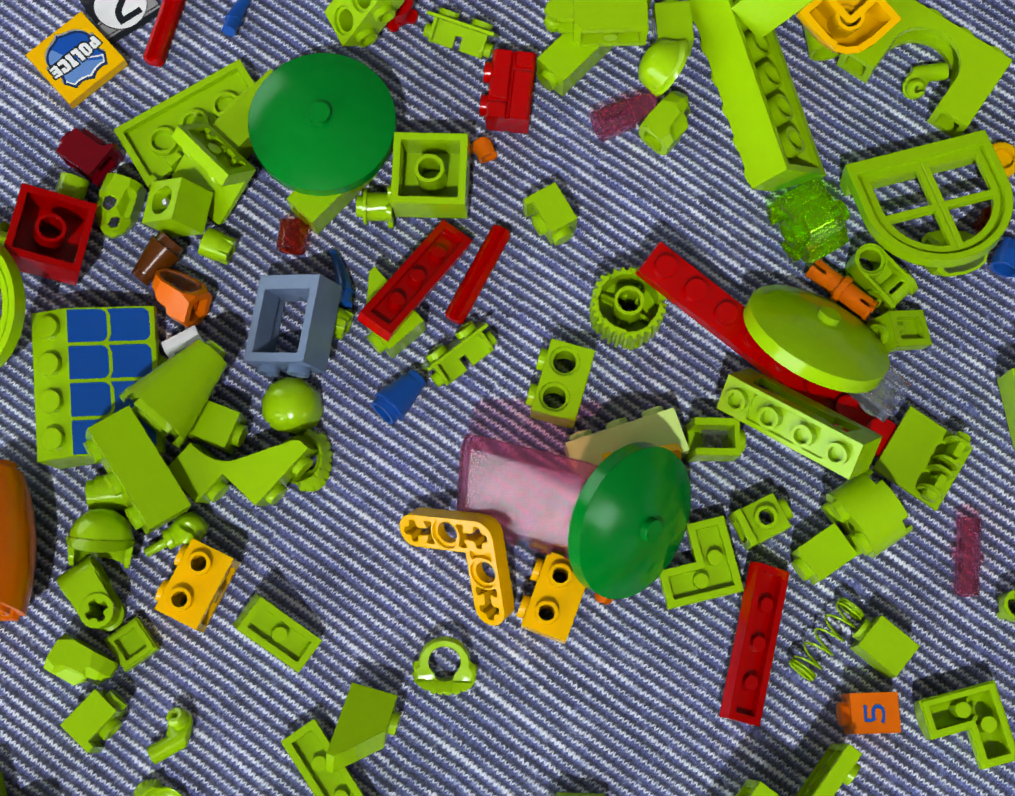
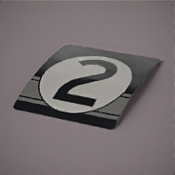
[79,0,160,45]

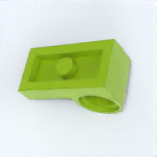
[232,592,322,673]

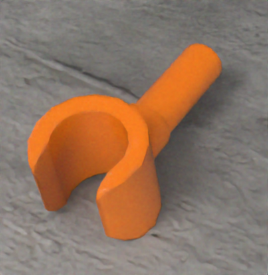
[470,137,497,163]

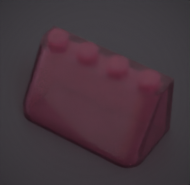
[456,434,598,560]

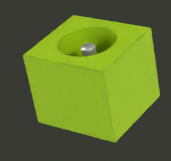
[142,177,213,238]

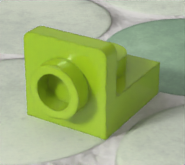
[866,310,932,354]

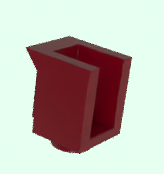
[55,127,125,188]

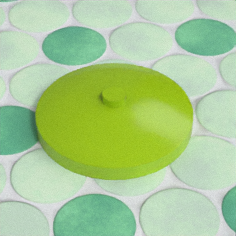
[743,284,890,393]

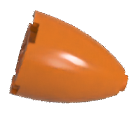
[0,459,37,621]

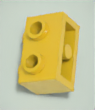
[154,538,241,633]
[516,550,586,644]

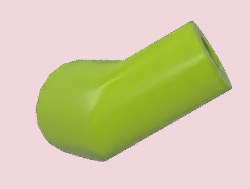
[902,62,949,100]
[146,707,194,765]

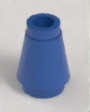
[371,369,426,424]

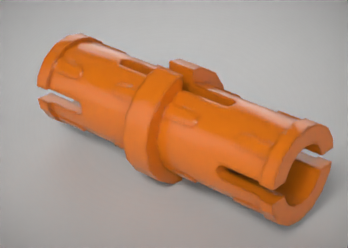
[805,258,879,321]

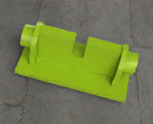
[423,7,500,60]
[420,321,498,388]

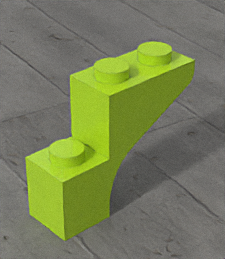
[168,440,317,507]

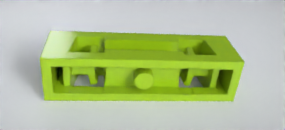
[716,368,883,480]

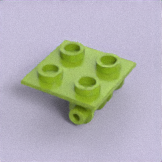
[872,406,973,511]

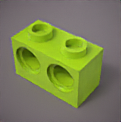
[324,0,405,47]
[525,338,595,430]

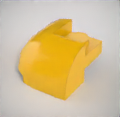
[796,0,902,54]

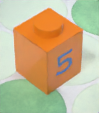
[836,692,901,734]

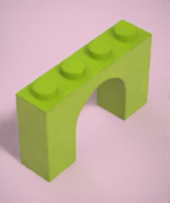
[836,0,1013,138]
[211,69,378,235]

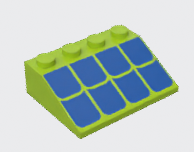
[31,306,166,469]

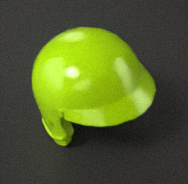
[66,508,135,569]

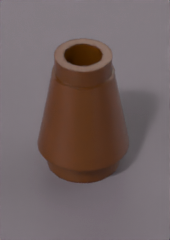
[131,230,185,286]

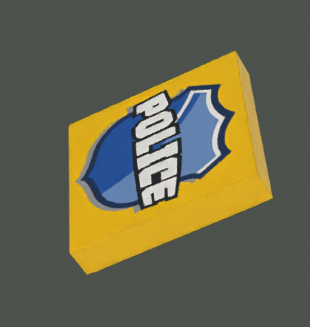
[25,12,128,109]

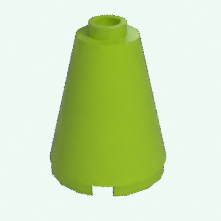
[119,339,227,447]

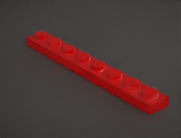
[635,241,897,458]

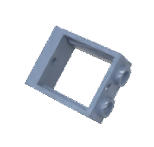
[243,274,342,378]

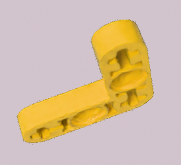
[399,507,514,626]

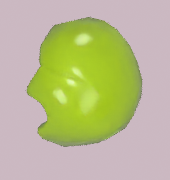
[261,377,323,435]

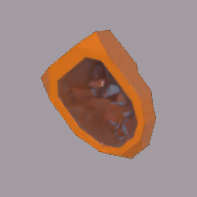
[152,268,213,328]

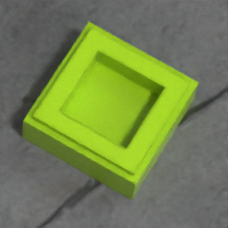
[104,617,161,672]

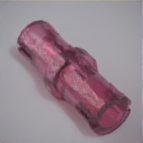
[952,517,984,597]

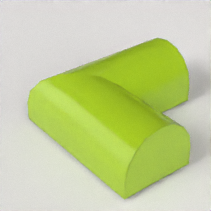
[914,680,1015,770]

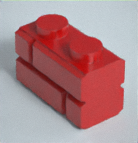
[479,49,536,134]

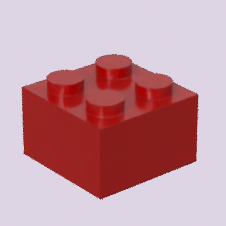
[3,183,98,286]

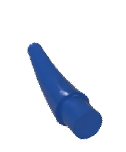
[222,0,251,37]
[330,249,354,310]

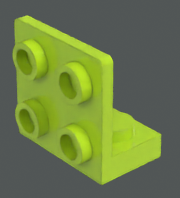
[171,122,256,225]

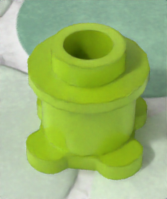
[356,185,395,228]

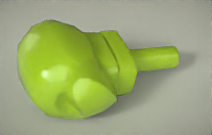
[144,512,208,557]

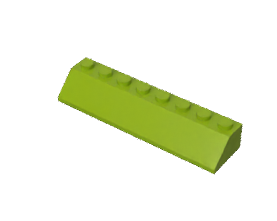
[688,0,826,192]

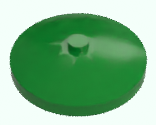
[248,53,397,196]
[568,442,691,599]

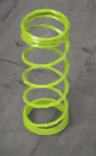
[788,597,865,682]

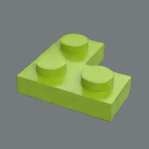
[659,515,744,610]

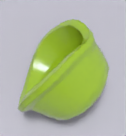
[638,39,688,98]

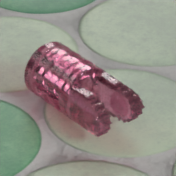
[589,92,658,142]

